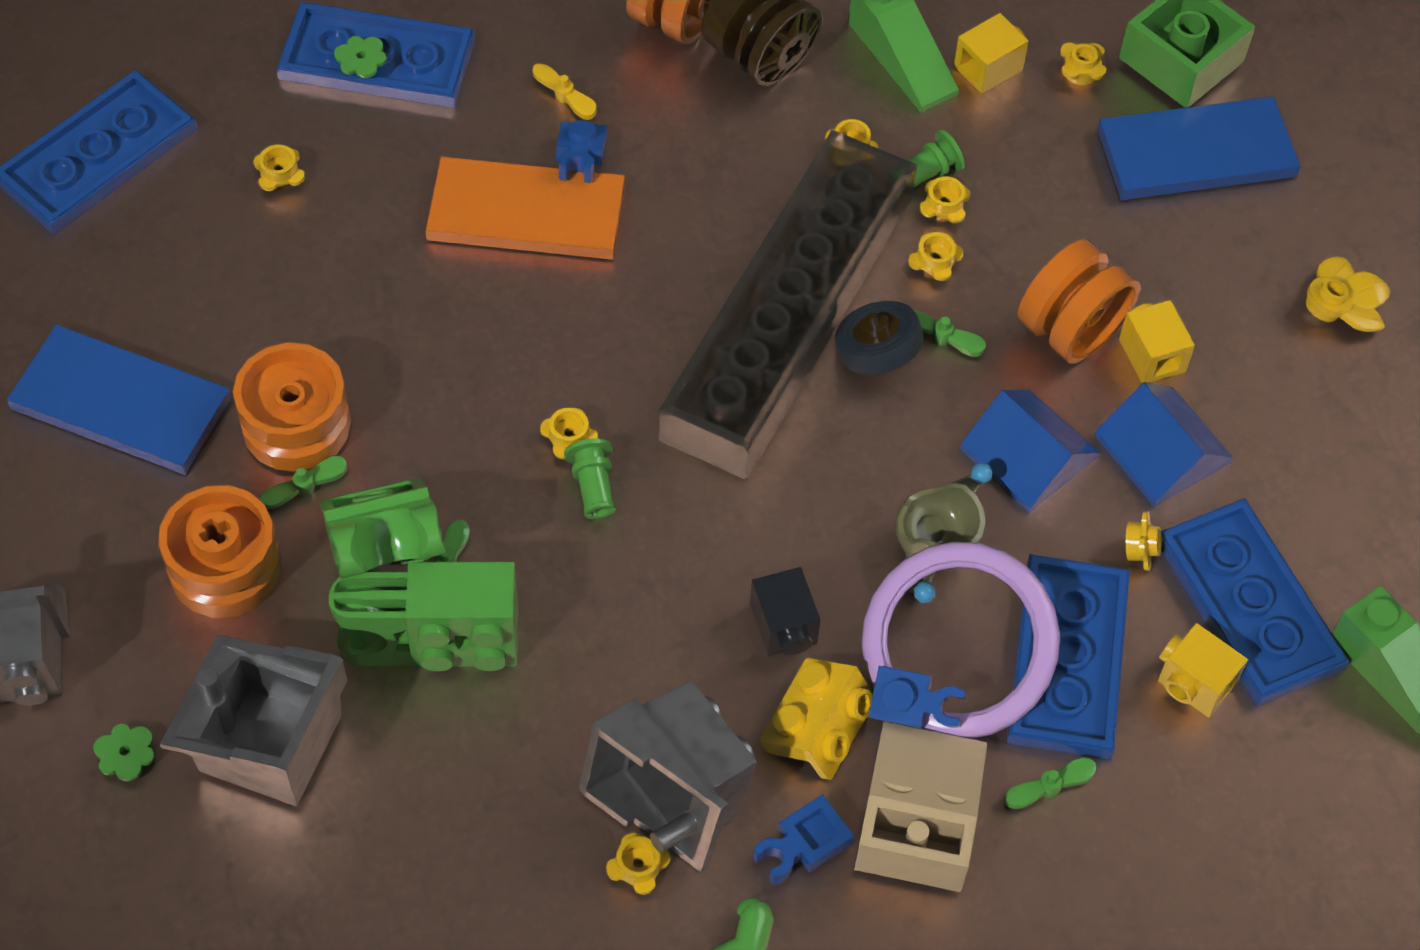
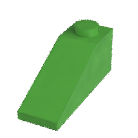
[848,0,959,113]
[1332,585,1420,736]

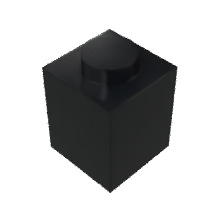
[750,567,821,656]

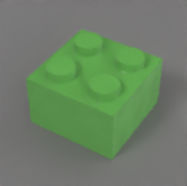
[1119,0,1255,108]

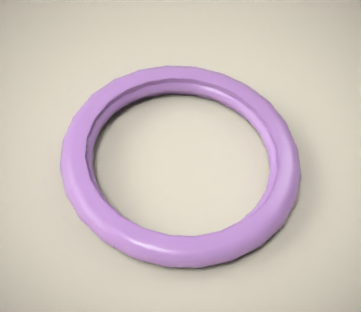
[861,542,1060,739]

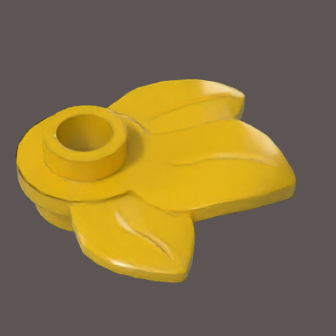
[1306,256,1390,332]

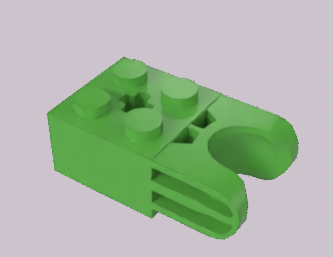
[319,477,446,579]
[328,562,519,671]

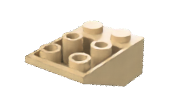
[854,721,988,892]

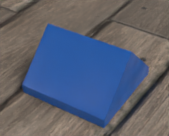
[1095,382,1233,507]
[960,390,1100,513]

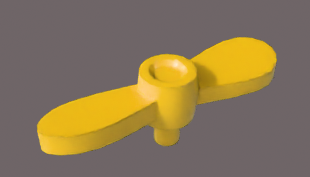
[532,63,597,120]

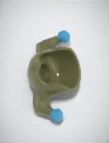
[895,462,992,603]

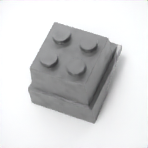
[0,584,70,706]
[160,635,347,807]
[579,681,757,872]

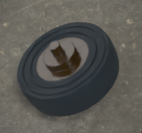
[835,301,923,375]

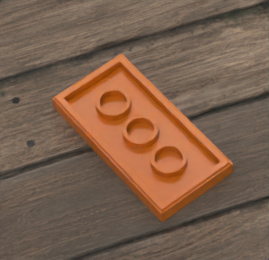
[426,156,625,260]

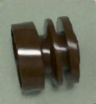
[701,0,823,87]

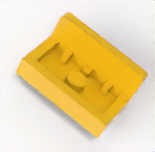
[758,658,873,780]

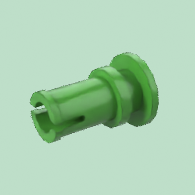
[890,129,965,194]
[564,438,616,519]

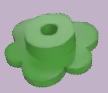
[334,36,387,78]
[93,724,155,781]

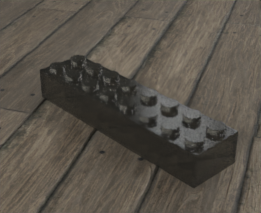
[659,130,917,480]

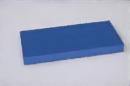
[277,2,475,108]
[0,70,198,235]
[1097,96,1301,201]
[7,325,232,475]
[1161,498,1350,707]
[1007,554,1130,760]

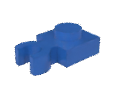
[556,120,607,183]
[869,666,967,729]
[753,794,855,885]

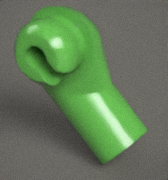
[710,897,774,950]

